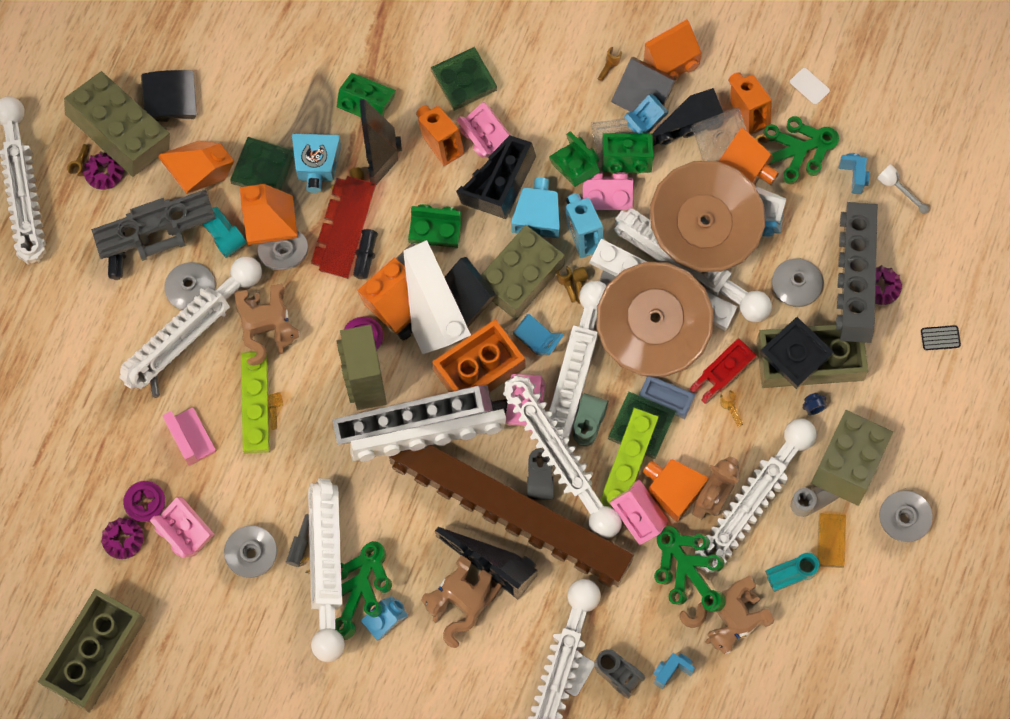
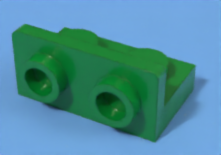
[336,72,396,117]
[549,131,600,187]
[602,133,654,173]
[408,204,462,248]

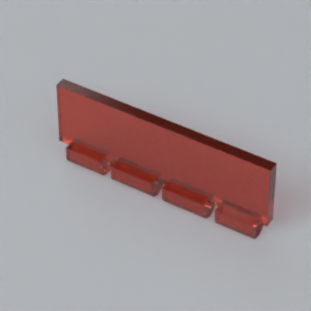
[311,176,376,279]

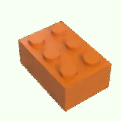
[432,319,525,392]

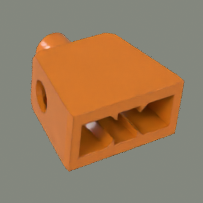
[728,72,772,135]
[416,105,464,166]
[718,127,779,185]
[643,459,709,523]

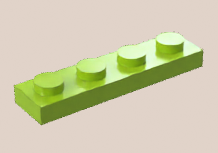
[241,352,270,454]
[600,408,659,509]

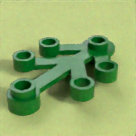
[764,116,839,184]
[654,526,726,612]
[335,541,392,640]

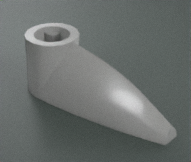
[790,486,839,517]

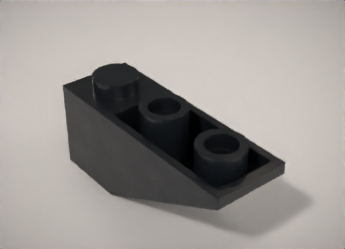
[652,88,724,146]

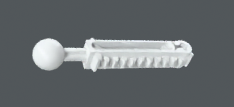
[0,96,46,265]
[614,208,772,323]
[119,257,262,389]
[549,281,606,445]
[503,375,622,539]
[694,418,817,574]
[308,478,345,663]
[528,579,601,719]

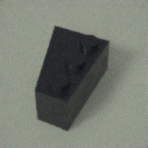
[456,135,536,219]

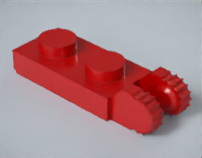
[690,338,757,404]

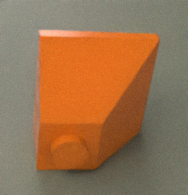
[158,141,234,194]
[240,184,298,245]

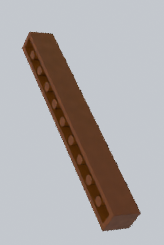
[389,445,634,587]

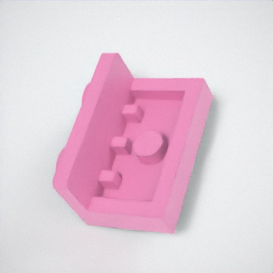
[456,102,510,158]
[582,172,633,210]
[150,497,215,558]

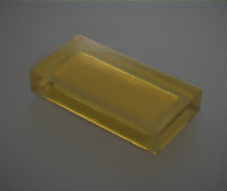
[817,513,846,568]

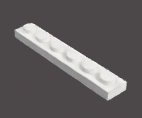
[589,239,737,331]
[350,409,506,462]

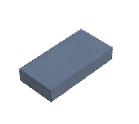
[638,376,695,419]

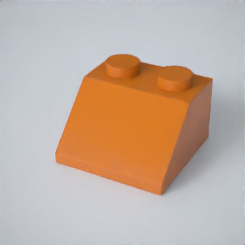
[643,19,702,79]
[357,257,411,334]

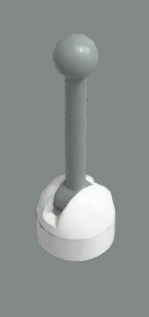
[877,164,929,214]

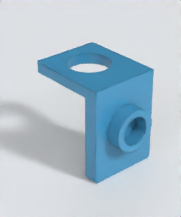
[513,314,564,355]

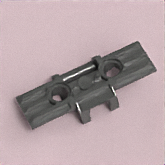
[91,189,216,261]

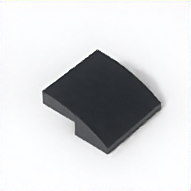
[141,70,197,122]

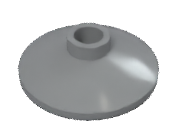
[258,231,308,270]
[772,259,823,307]
[165,262,215,310]
[879,491,932,542]
[224,526,277,578]

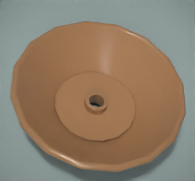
[650,161,765,272]
[597,262,714,377]

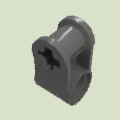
[527,448,554,499]
[594,649,646,699]

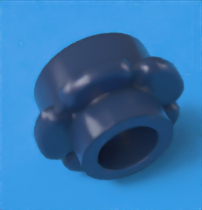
[802,393,827,415]

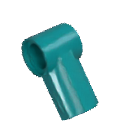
[203,207,247,258]
[765,553,820,592]

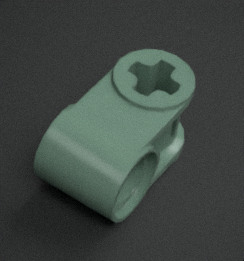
[573,393,609,446]

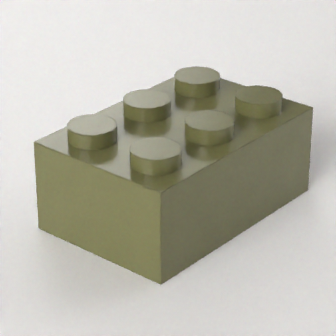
[481,225,565,320]
[811,410,893,506]

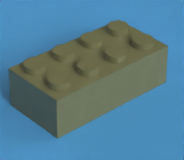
[64,71,170,177]
[336,325,387,410]
[756,325,869,388]
[38,589,145,713]

